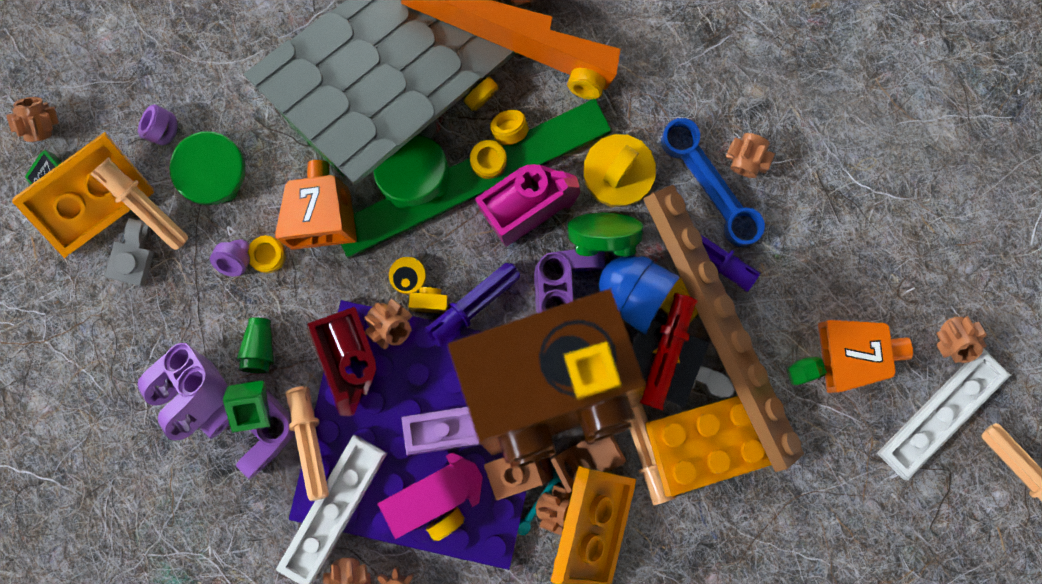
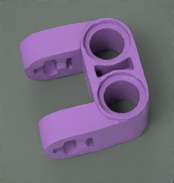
[534,249,605,313]
[137,343,228,440]
[200,389,295,479]

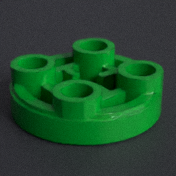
[169,131,246,205]
[374,135,449,208]
[568,212,643,256]

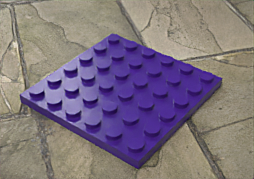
[288,300,526,570]

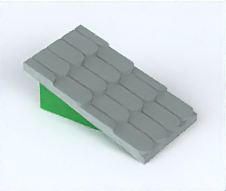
[243,0,517,185]

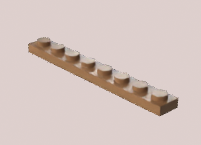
[643,184,804,472]

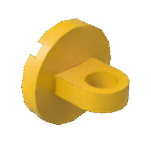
[583,134,656,207]

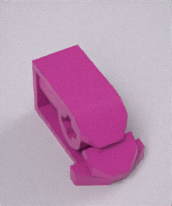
[475,164,581,247]
[378,452,483,539]

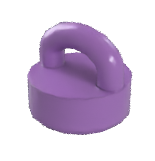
[138,104,178,145]
[210,239,250,276]

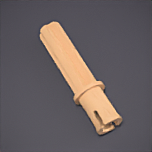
[91,157,188,250]
[285,386,329,501]
[630,403,676,506]
[981,423,1042,502]

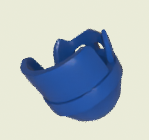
[599,255,679,335]

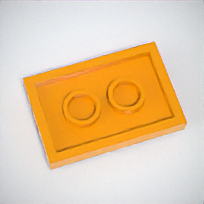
[12,132,154,258]
[645,395,772,497]
[550,466,637,584]

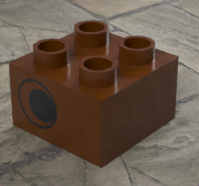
[447,288,646,469]

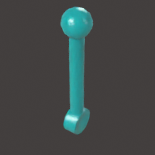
[518,469,562,536]

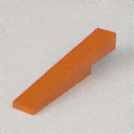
[401,0,621,90]

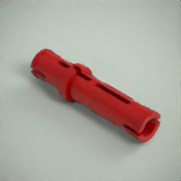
[639,293,698,411]

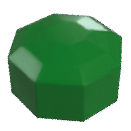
[786,357,827,386]

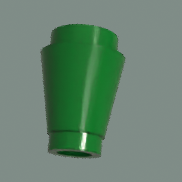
[236,317,274,374]

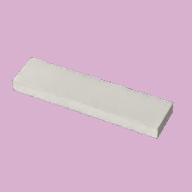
[877,348,1011,481]
[276,435,388,584]

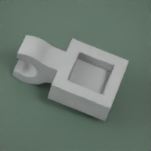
[104,218,154,287]

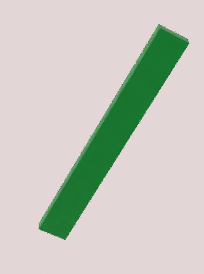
[341,98,611,259]

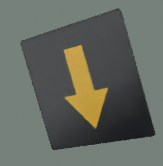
[632,320,709,407]

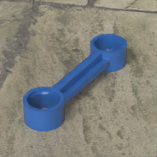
[661,118,765,247]

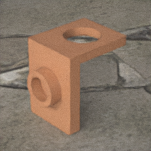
[551,436,626,494]
[484,457,553,500]

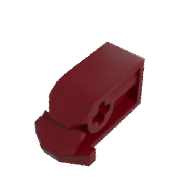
[307,307,376,416]

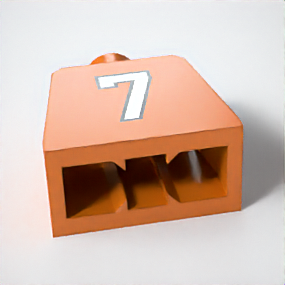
[275,160,357,250]
[818,320,913,393]

